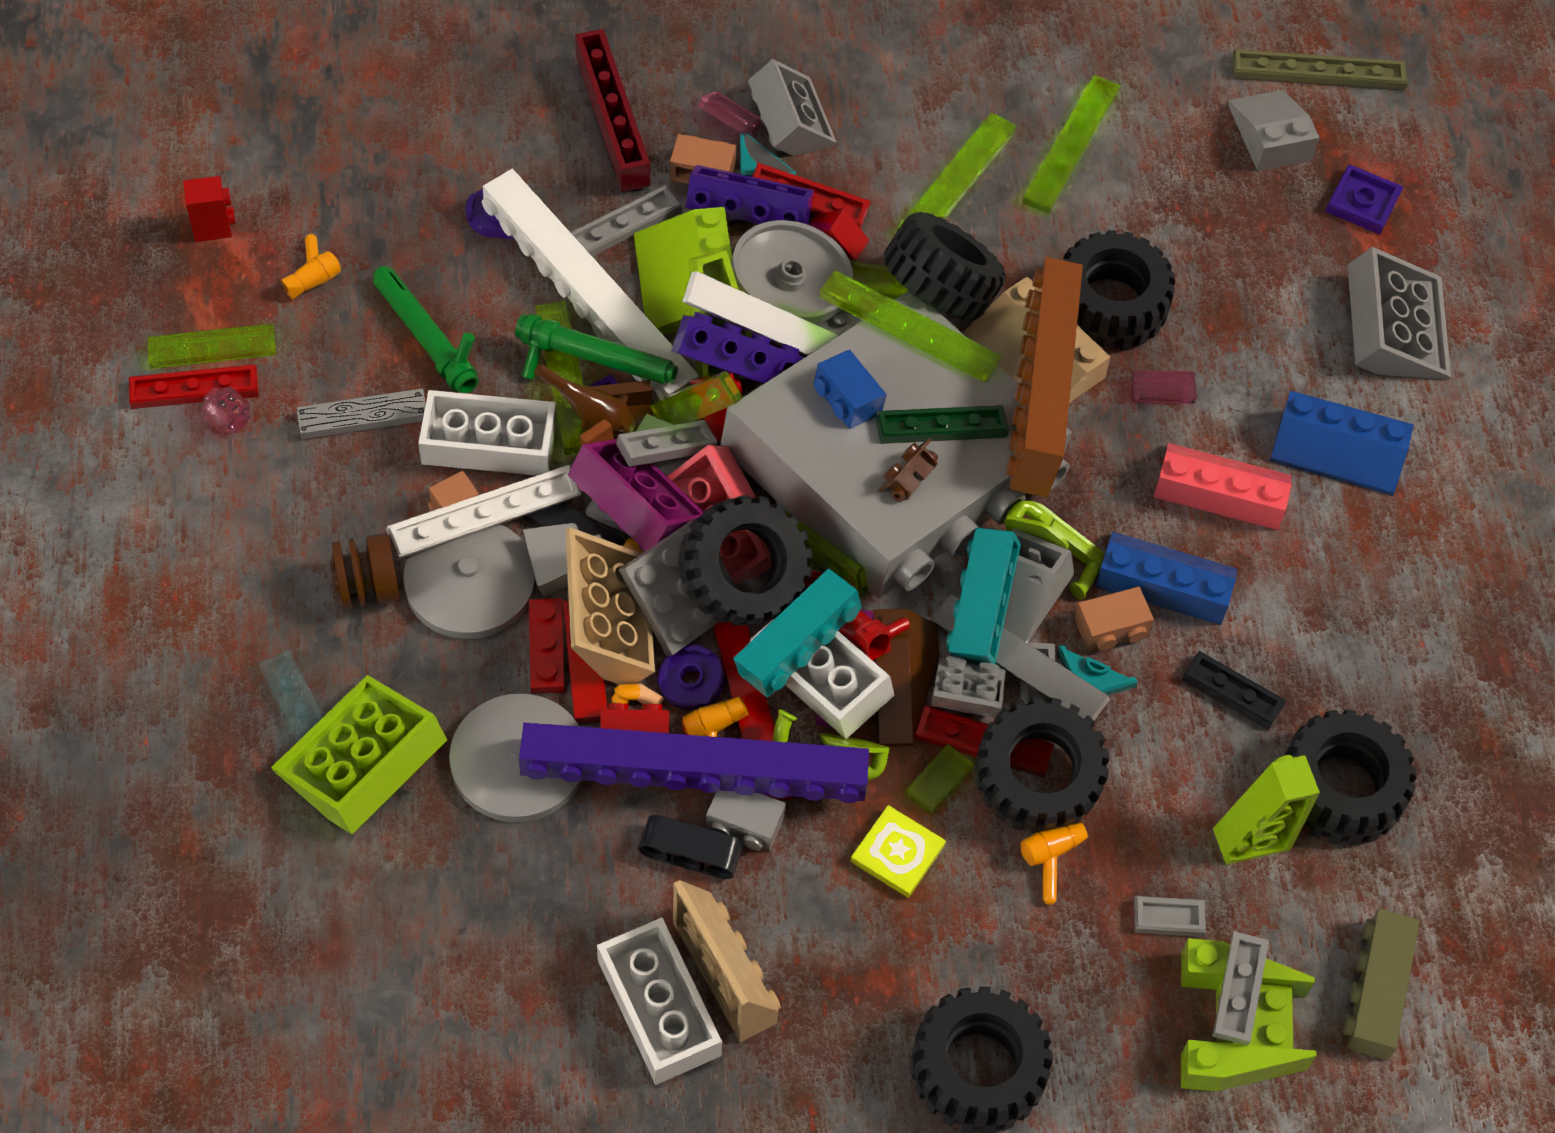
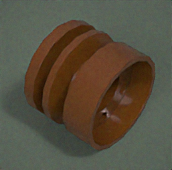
[330,533,400,611]

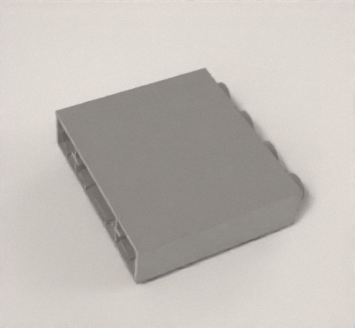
[720,291,1072,599]

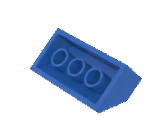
[1270,390,1414,495]
[1095,531,1237,625]

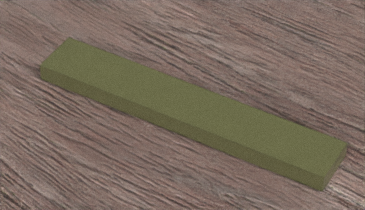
[1232,49,1407,90]

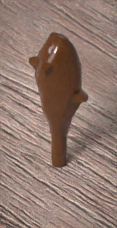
[534,364,638,438]

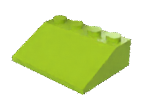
[634,207,732,334]
[271,675,447,835]

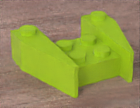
[1181,938,1317,1092]

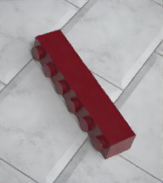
[575,29,650,192]

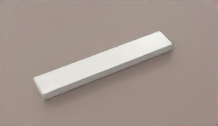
[682,271,839,357]
[386,465,581,559]

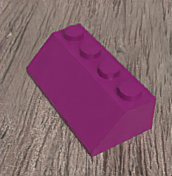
[568,439,703,552]

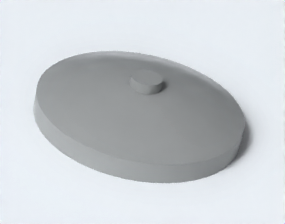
[731,220,853,324]
[403,524,536,639]
[449,693,582,822]

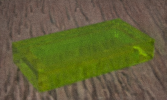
[905,744,974,816]

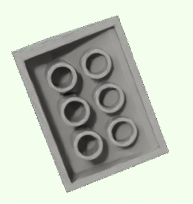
[1347,247,1451,380]

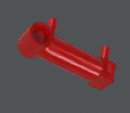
[796,571,910,661]

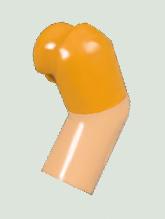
[611,683,664,704]

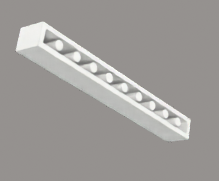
[482,168,699,411]

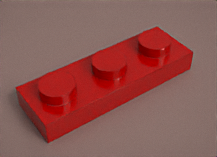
[529,598,564,694]

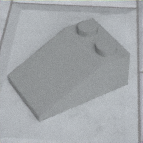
[1227,90,1320,171]

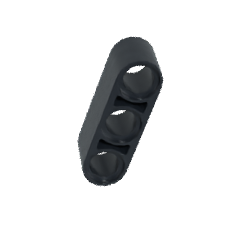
[637,815,744,879]

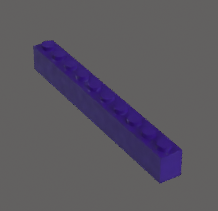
[519,722,869,803]

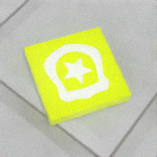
[850,805,946,898]

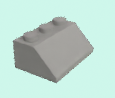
[748,59,837,156]

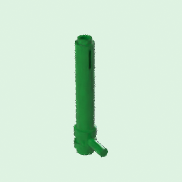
[373,266,479,394]
[515,314,678,385]

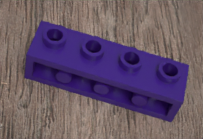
[685,165,814,226]
[671,312,805,384]

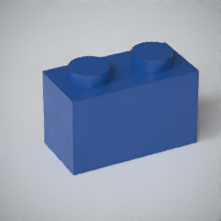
[813,349,887,429]

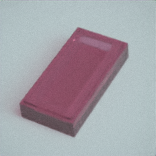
[698,91,762,135]
[1131,370,1197,404]

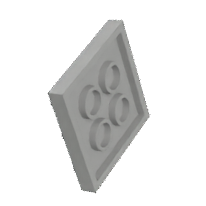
[619,519,738,656]

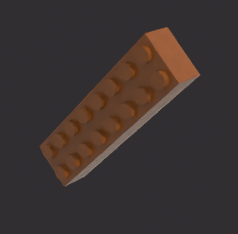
[1006,257,1083,498]

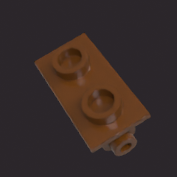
[878,438,938,502]

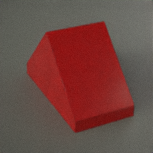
[809,209,869,264]

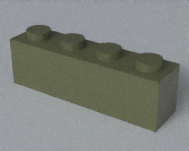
[1343,908,1420,1060]

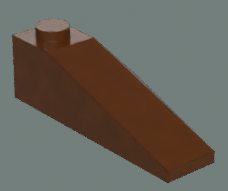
[872,609,939,747]

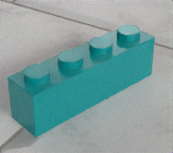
[946,528,1021,665]
[733,568,862,698]

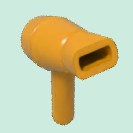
[281,234,341,300]
[682,696,749,737]
[1020,823,1088,905]

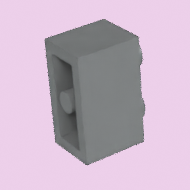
[706,791,786,852]

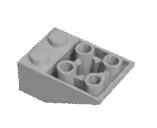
[1003,528,1074,643]
[931,656,1006,718]

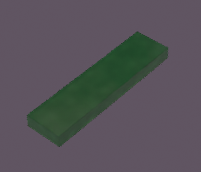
[875,405,1009,444]

